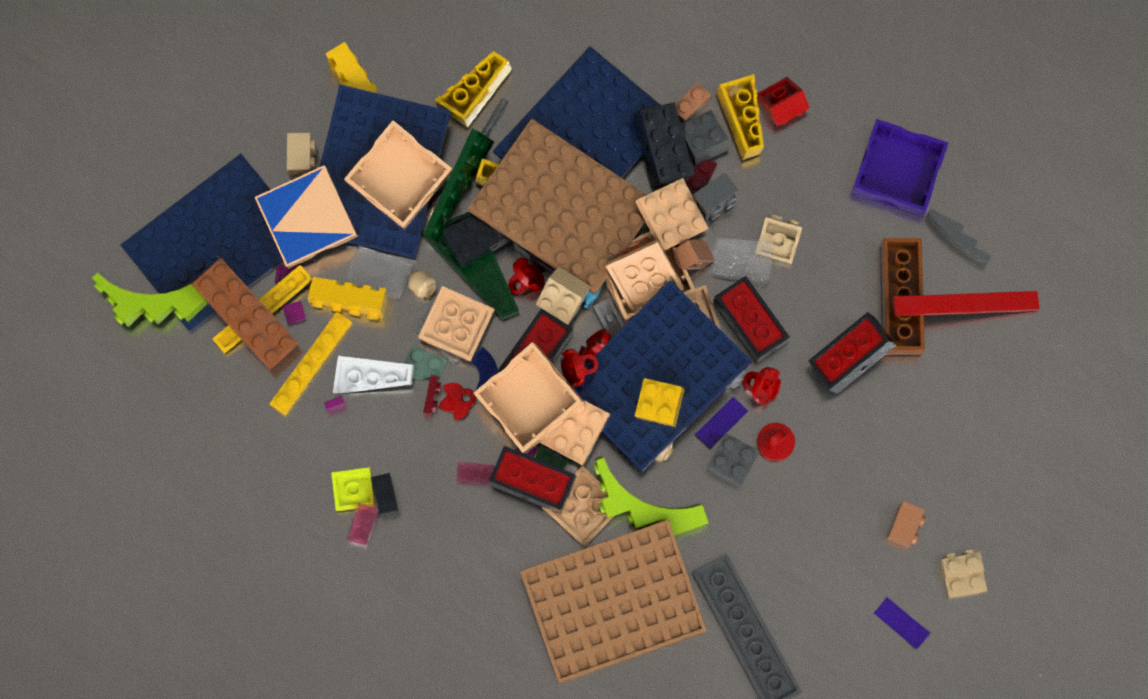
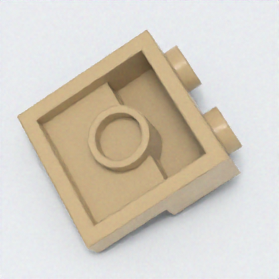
[755,214,803,264]
[940,549,987,599]

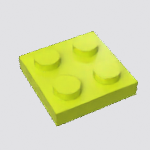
[331,467,375,512]

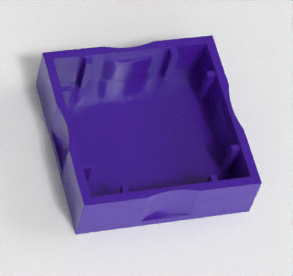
[851,119,949,217]

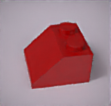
[757,77,810,126]

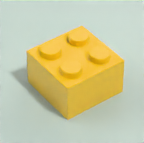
[635,378,685,427]

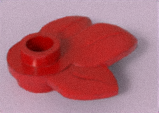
[439,383,476,420]

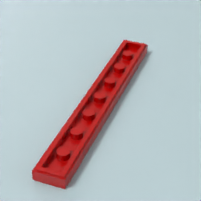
[892,291,1040,317]

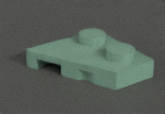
[404,345,448,380]

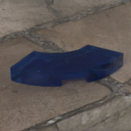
[471,347,498,390]

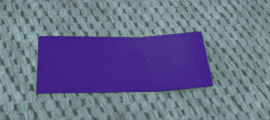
[696,397,748,448]
[874,597,930,649]

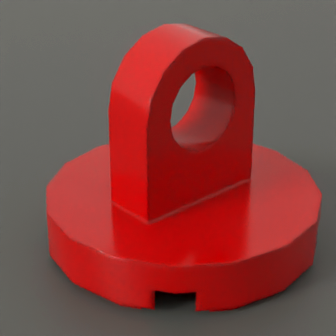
[508,258,545,294]
[578,329,611,360]
[561,349,598,388]
[743,367,781,405]
[757,422,795,461]

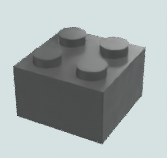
[681,110,729,165]
[693,173,739,222]
[706,433,760,488]

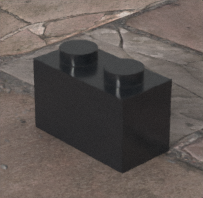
[371,473,400,518]

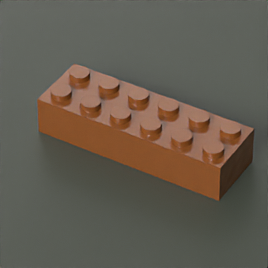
[881,238,925,355]
[190,258,299,370]

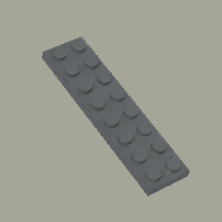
[692,553,802,699]

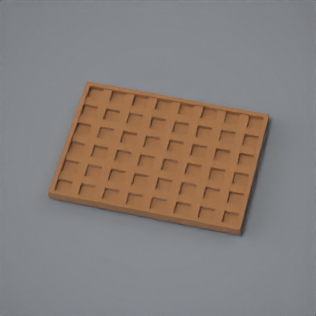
[468,119,646,295]
[520,519,707,683]

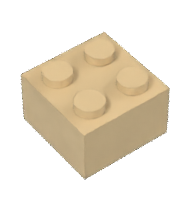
[287,133,317,180]
[535,266,591,324]

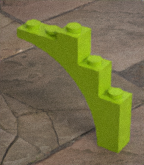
[92,272,208,327]
[593,456,709,536]

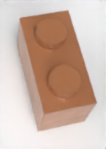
[675,82,711,124]
[674,239,715,270]
[887,501,926,548]

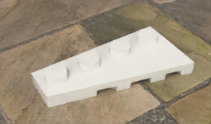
[333,356,414,394]

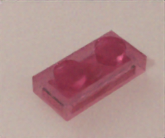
[456,462,495,485]
[347,502,378,545]

